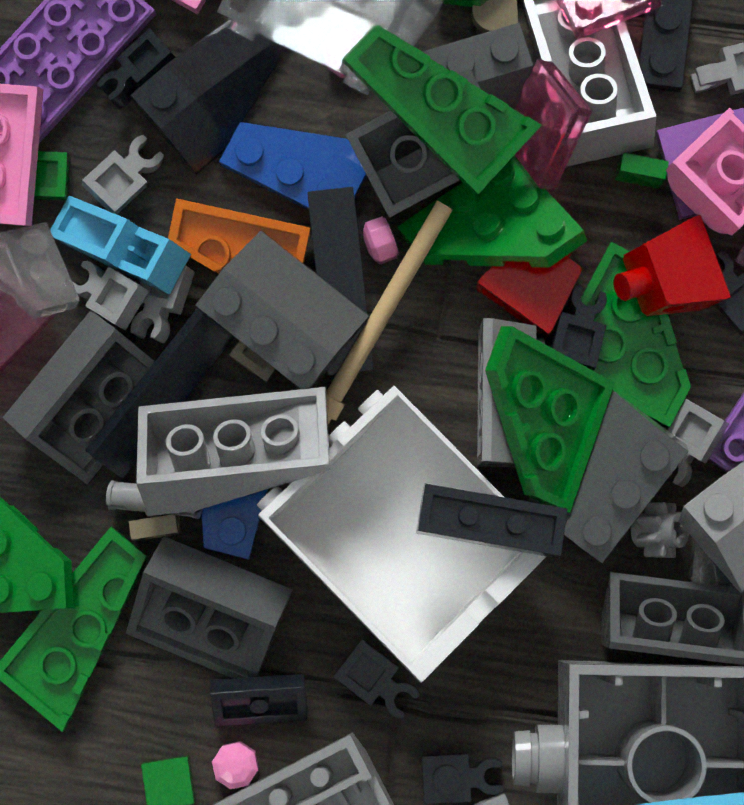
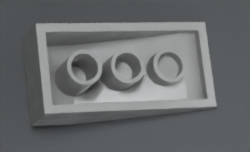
[522,0,656,167]
[136,387,330,516]

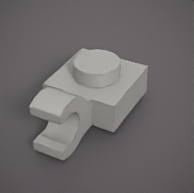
[690,42,744,95]

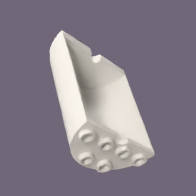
[257,386,546,683]

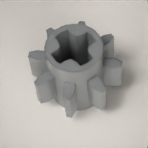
[631,502,689,558]

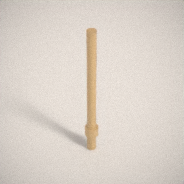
[326,201,453,424]

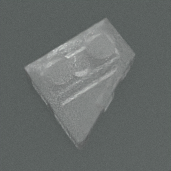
[0,222,80,319]

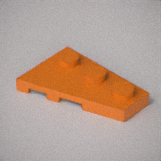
[168,198,311,274]

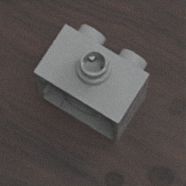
[512,660,744,805]

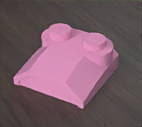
[666,108,744,235]

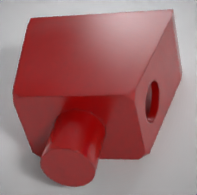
[613,215,731,316]
[475,251,582,340]

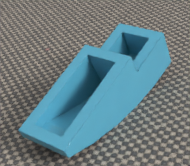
[48,195,191,295]

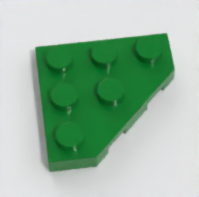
[397,156,588,268]
[572,242,691,429]
[485,326,615,513]
[0,497,74,613]

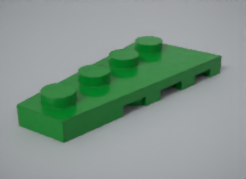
[341,24,542,194]
[0,527,149,732]

